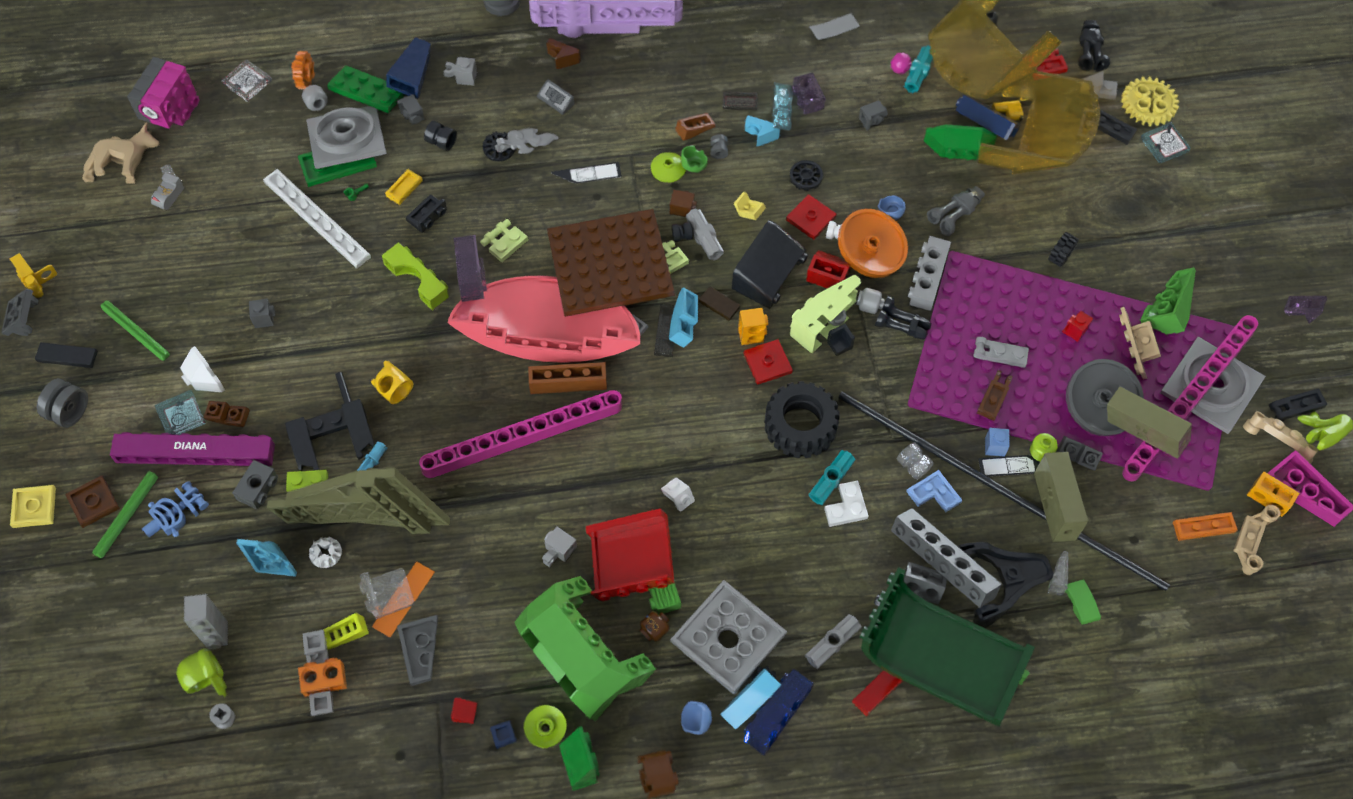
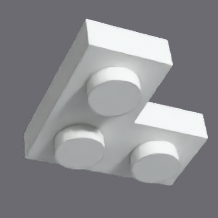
[824,481,868,527]

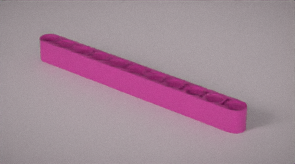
[1122,315,1258,482]
[419,390,622,478]

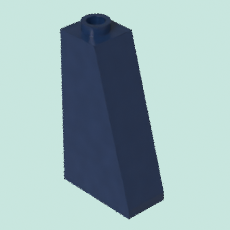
[386,37,431,99]
[955,95,1022,140]

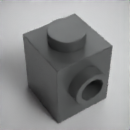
[249,299,275,328]

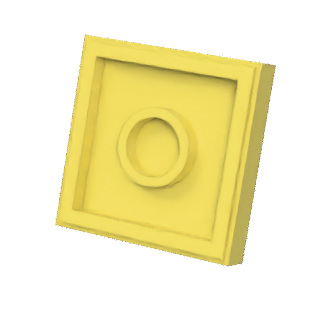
[10,485,56,528]

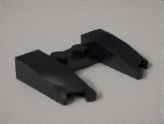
[285,399,375,471]

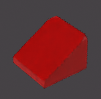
[451,698,477,724]

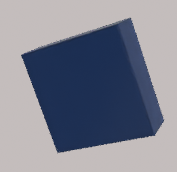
[490,720,517,748]

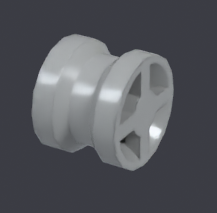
[210,704,235,729]

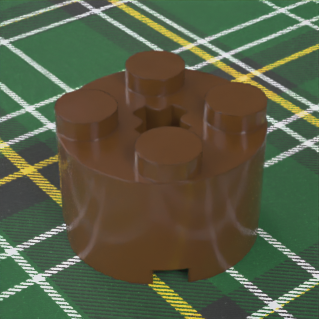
[638,750,679,799]

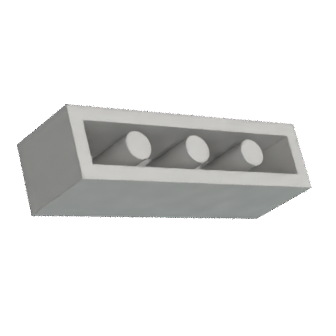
[184,594,228,649]

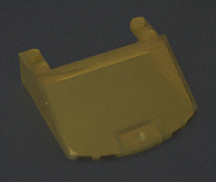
[928,0,1062,99]
[978,65,1100,174]

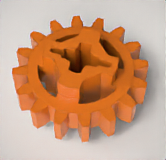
[291,51,315,89]

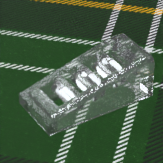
[1047,551,1068,596]

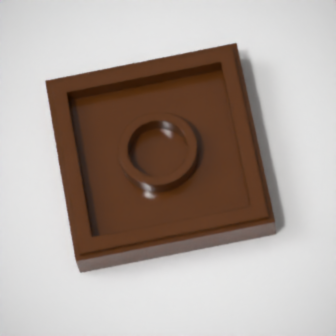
[65,475,120,528]

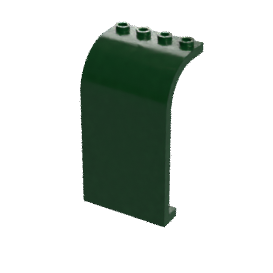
[860,567,1035,727]

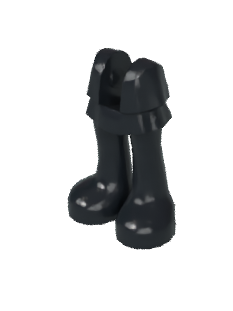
[875,295,932,340]

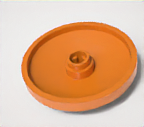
[838,209,908,278]

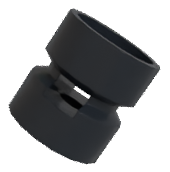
[424,120,457,151]

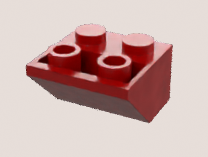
[806,250,851,289]

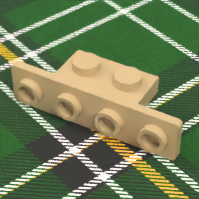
[1119,307,1161,380]

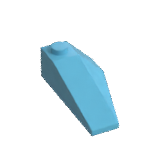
[237,539,297,576]

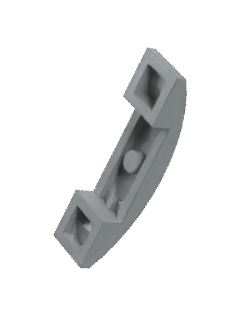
[303,630,333,716]

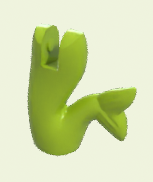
[1297,411,1353,451]

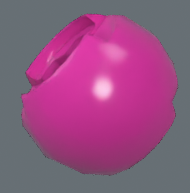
[891,52,912,74]

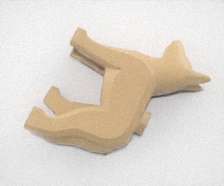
[82,122,159,184]

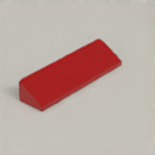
[852,670,903,717]

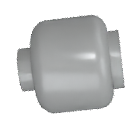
[302,85,328,111]
[856,288,885,314]

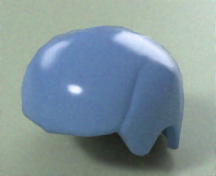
[878,195,906,220]
[681,701,712,735]

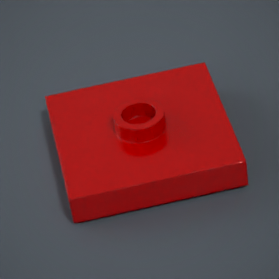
[786,194,837,240]
[743,339,793,385]

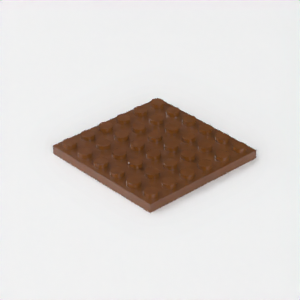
[547,209,675,317]

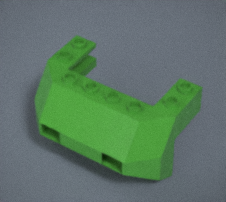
[514,576,656,721]

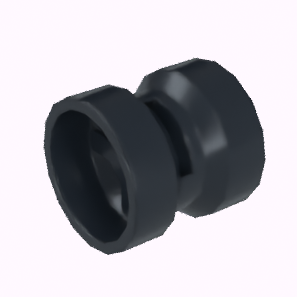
[671,222,693,242]

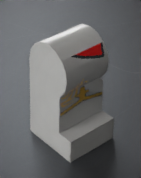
[151,173,184,210]

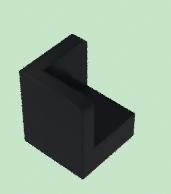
[827,324,855,356]

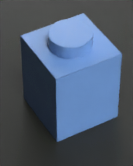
[985,428,1009,457]

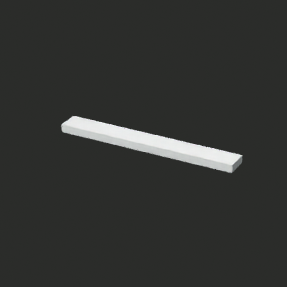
[263,169,371,268]

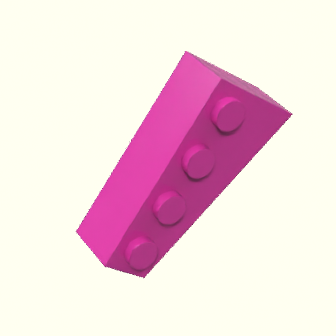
[1267,450,1353,527]

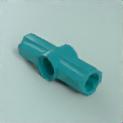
[904,45,936,93]
[809,450,856,505]

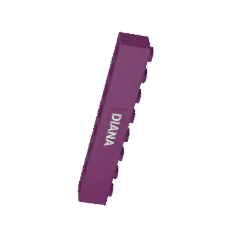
[110,432,275,466]

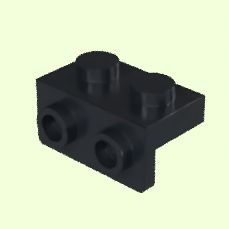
[406,194,447,233]

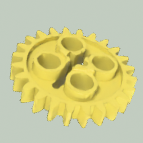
[1121,76,1179,127]

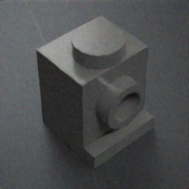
[397,94,425,125]
[859,100,888,130]

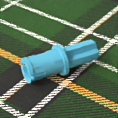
[357,441,387,471]

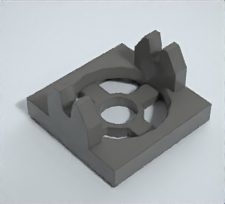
[2,289,39,336]

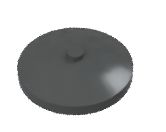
[1066,359,1144,436]

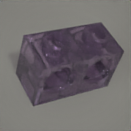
[791,72,826,114]

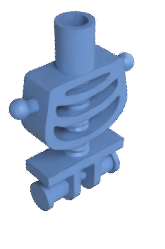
[141,481,209,538]

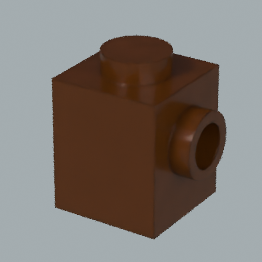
[670,190,697,217]

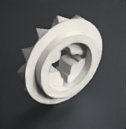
[309,536,342,568]

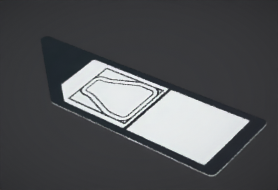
[551,162,621,184]
[978,455,1041,477]

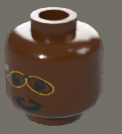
[639,611,670,641]

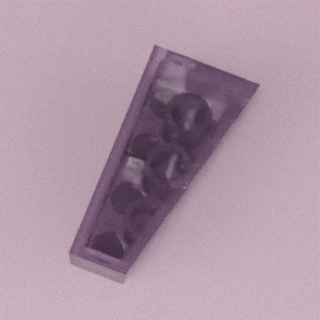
[453,235,487,302]

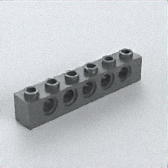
[891,508,1002,608]

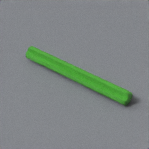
[101,301,170,361]
[92,471,158,558]

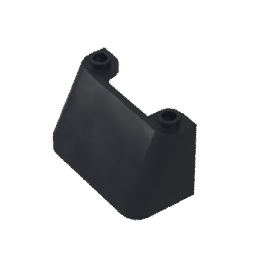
[732,220,808,309]

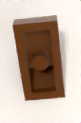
[547,38,581,69]

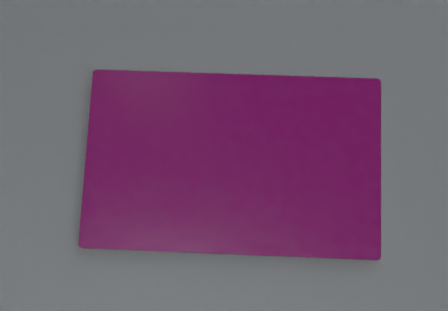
[908,251,1237,491]

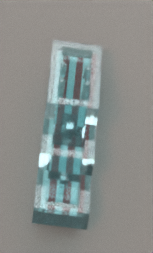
[772,82,793,131]

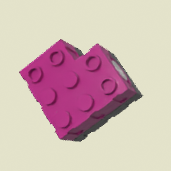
[127,57,199,129]

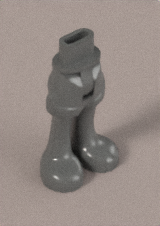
[927,186,985,236]

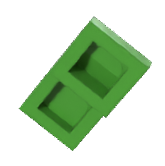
[1064,580,1101,625]

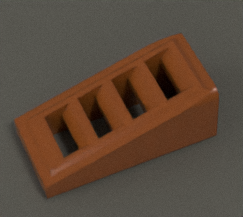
[676,113,716,141]

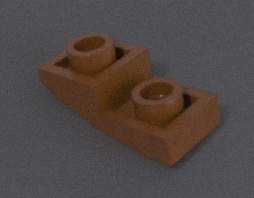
[203,401,250,427]

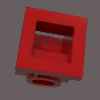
[1062,310,1094,342]

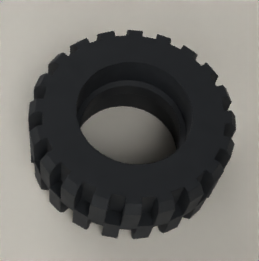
[764,381,840,458]

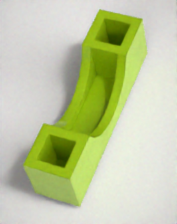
[382,242,449,310]

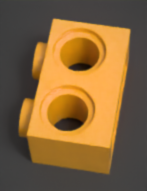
[738,308,768,345]
[1247,472,1299,517]

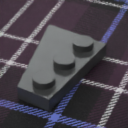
[397,615,438,686]

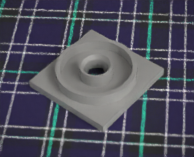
[306,106,386,169]
[1160,337,1266,434]
[670,580,787,694]

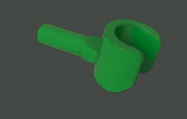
[344,183,369,201]

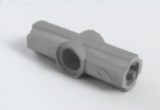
[686,208,724,260]
[805,614,862,669]

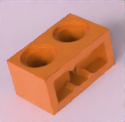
[298,658,347,697]

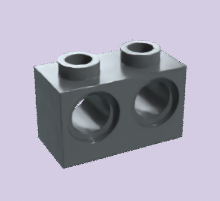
[904,562,947,604]

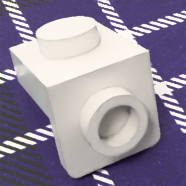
[661,477,695,512]

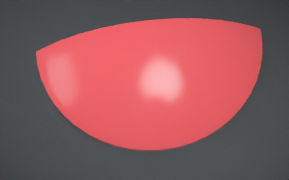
[448,276,640,363]

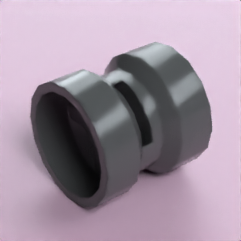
[711,134,728,159]

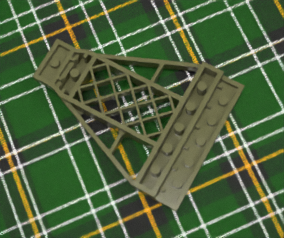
[267,467,450,534]

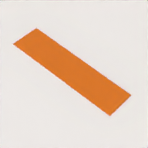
[372,562,435,637]

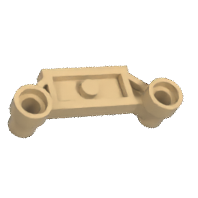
[1243,411,1318,464]
[1233,505,1280,575]

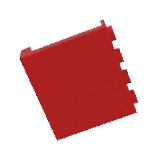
[586,508,674,601]

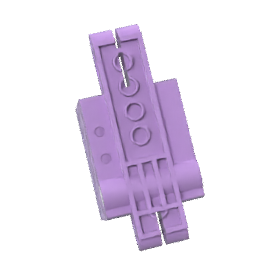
[529,0,683,38]

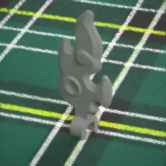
[495,128,559,154]

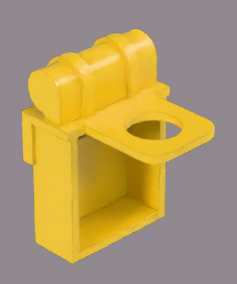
[10,253,57,298]

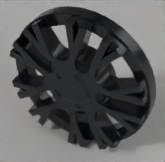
[482,131,516,162]
[790,160,823,191]

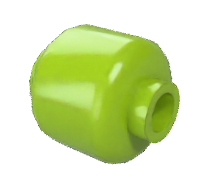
[1030,433,1058,461]

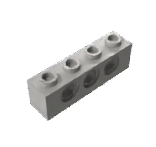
[908,236,951,311]

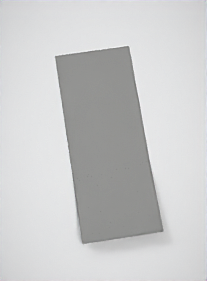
[810,13,860,40]

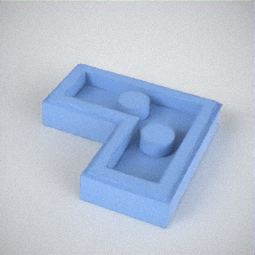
[906,470,962,513]

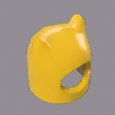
[371,361,413,404]

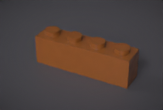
[528,362,607,394]

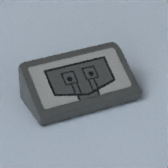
[537,79,574,115]

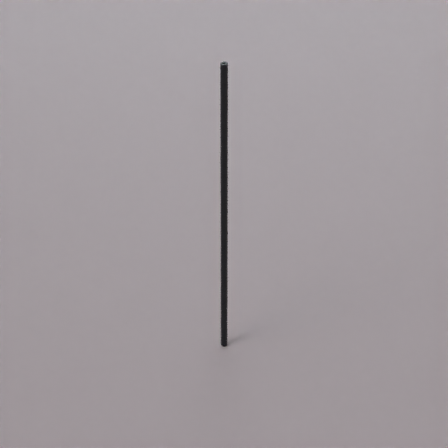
[838,392,1170,591]

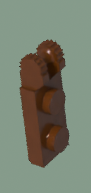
[977,370,1013,421]

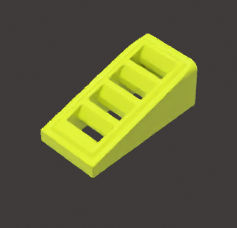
[323,613,369,650]

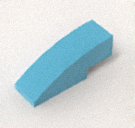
[669,287,698,348]
[720,669,781,729]

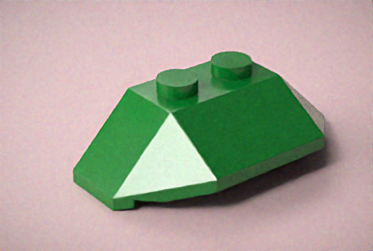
[924,125,997,160]

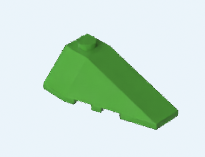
[1140,268,1196,334]

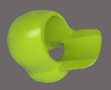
[176,648,227,698]

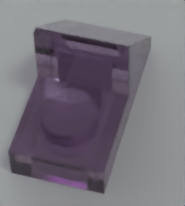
[1284,296,1327,324]

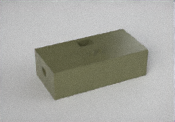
[1107,387,1192,459]
[1034,452,1088,542]

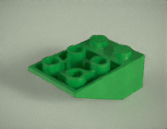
[559,726,600,791]

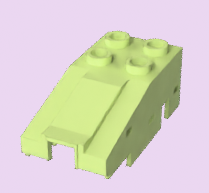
[790,275,861,353]

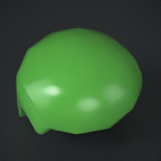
[681,145,708,173]

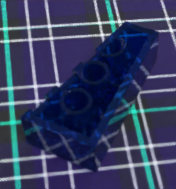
[743,669,814,756]

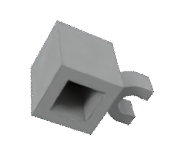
[444,57,477,86]
[542,527,577,567]

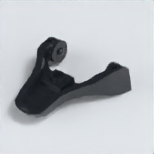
[957,542,1054,628]

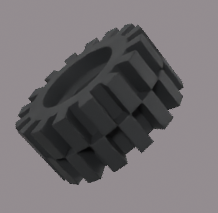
[1048,232,1079,267]

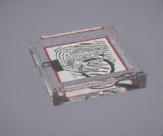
[222,59,272,101]

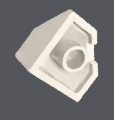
[180,346,225,392]

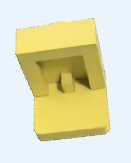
[734,192,766,220]

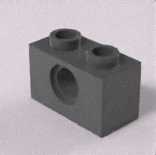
[232,460,278,510]

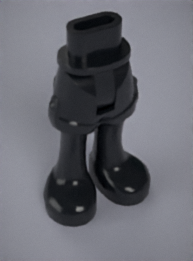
[1078,20,1111,72]

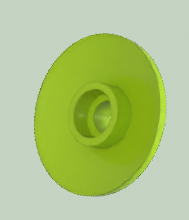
[651,152,686,183]
[524,705,567,748]

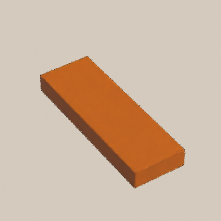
[1173,512,1238,541]

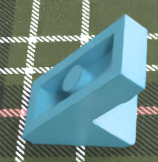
[745,115,781,147]

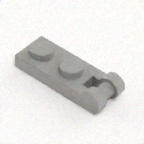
[973,337,1029,368]

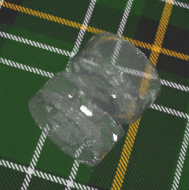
[897,443,934,480]

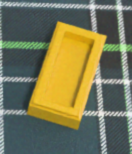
[385,169,423,205]

